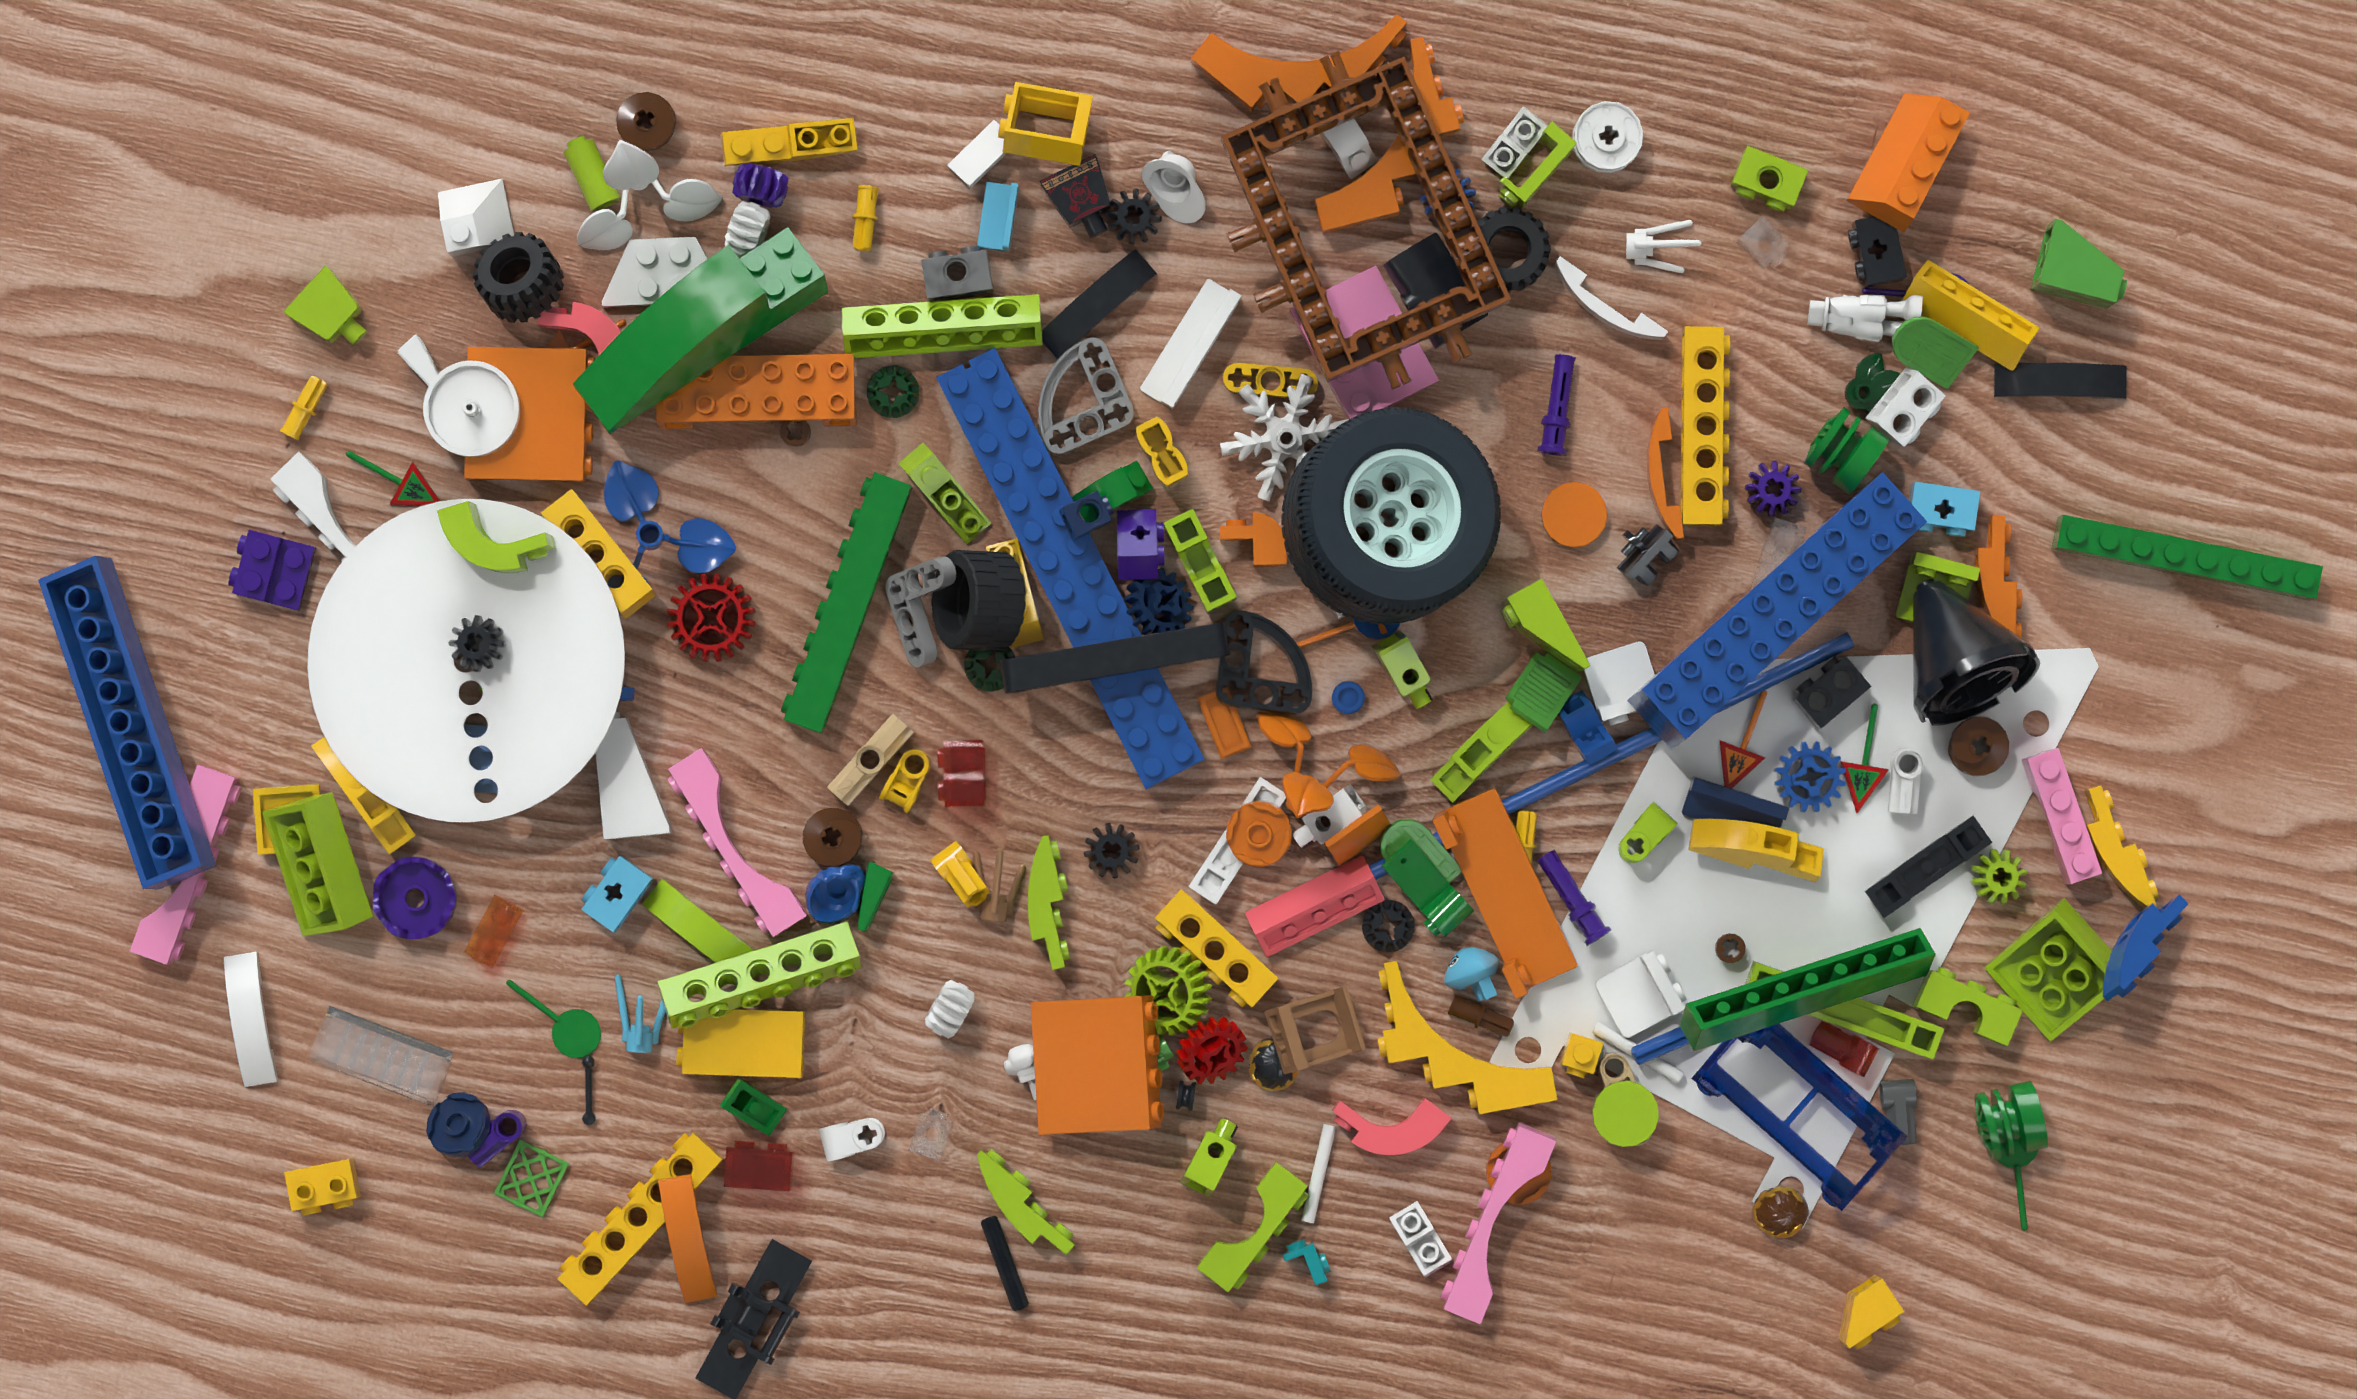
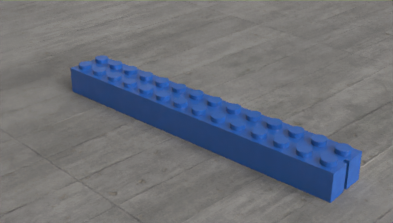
[936,348,1205,790]

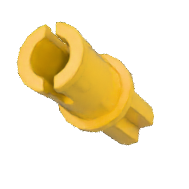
[852,185,879,252]
[279,376,327,441]
[1516,810,1537,864]

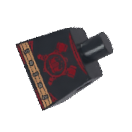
[1039,154,1111,239]

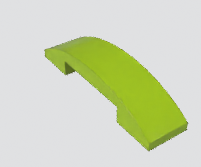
[642,878,755,963]

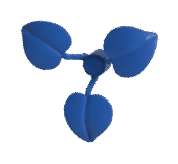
[604,460,736,616]

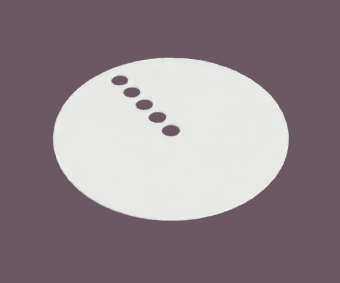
[307,499,625,823]

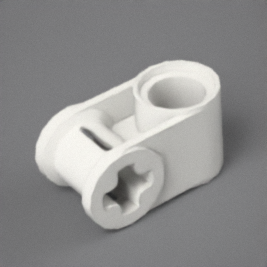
[819,1118,885,1162]

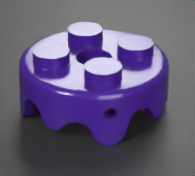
[373,857,457,939]

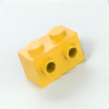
[284,1158,361,1216]

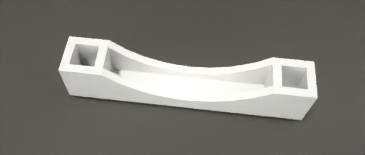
[271,452,356,562]

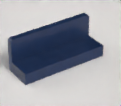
[1682,776,1789,828]

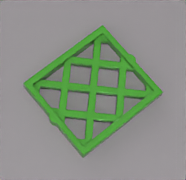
[494,1139,569,1217]

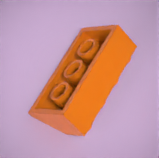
[1846,93,1970,233]

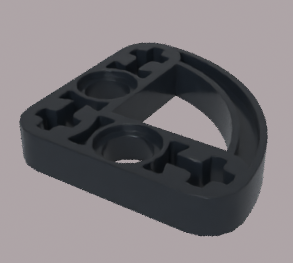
[1215,610,1312,715]

